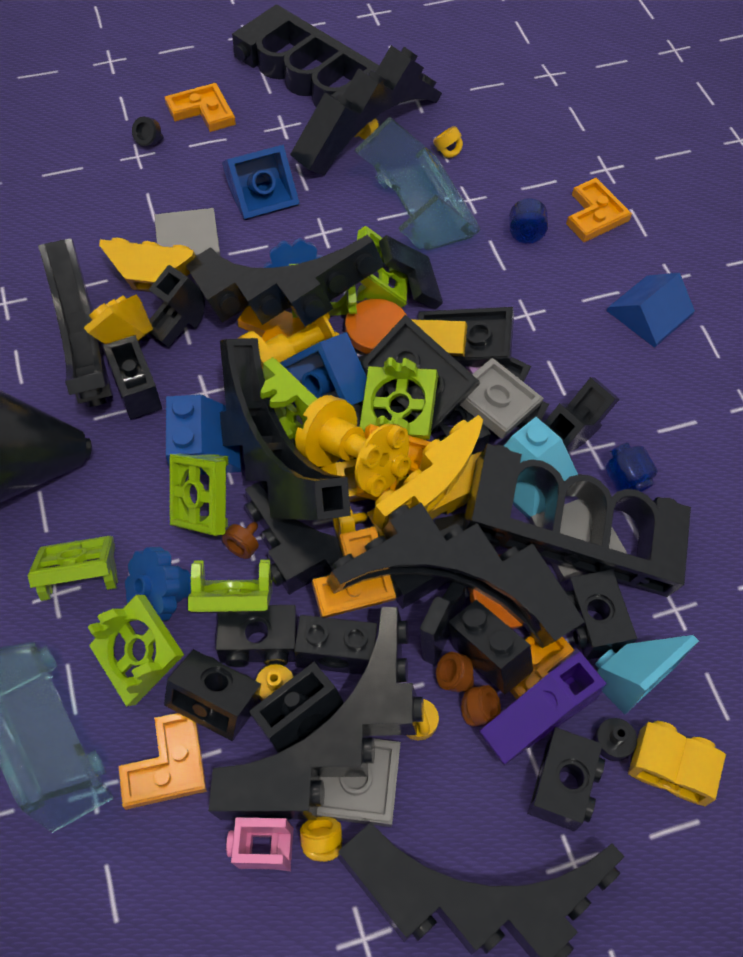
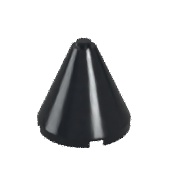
[0,390,91,503]

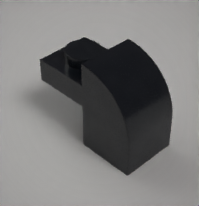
[149,265,205,347]
[544,377,620,451]

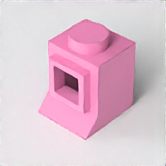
[226,818,294,872]

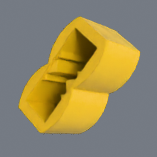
[628,721,726,806]

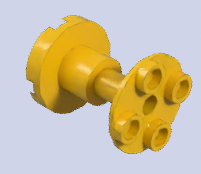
[237,312,340,370]
[295,395,411,497]

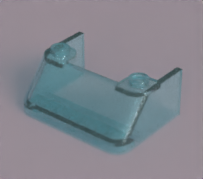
[355,116,481,251]
[0,642,114,833]

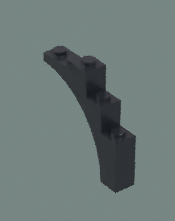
[290,45,442,176]
[186,235,385,327]
[38,238,113,407]
[220,338,351,521]
[244,482,459,609]
[327,503,585,648]
[208,607,424,820]
[338,822,625,957]

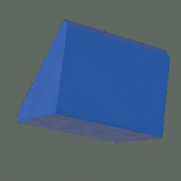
[607,272,695,348]

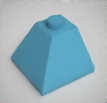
[504,417,578,520]
[595,635,699,715]

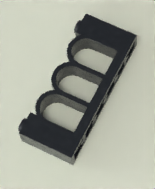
[232,4,379,107]
[463,444,691,597]

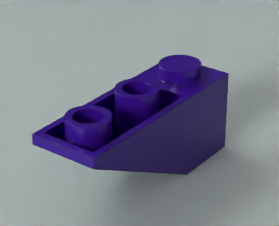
[479,652,607,765]

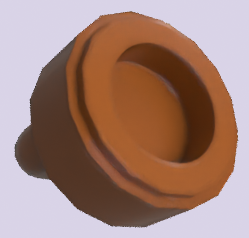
[222,522,259,559]
[436,651,474,693]
[461,685,501,727]

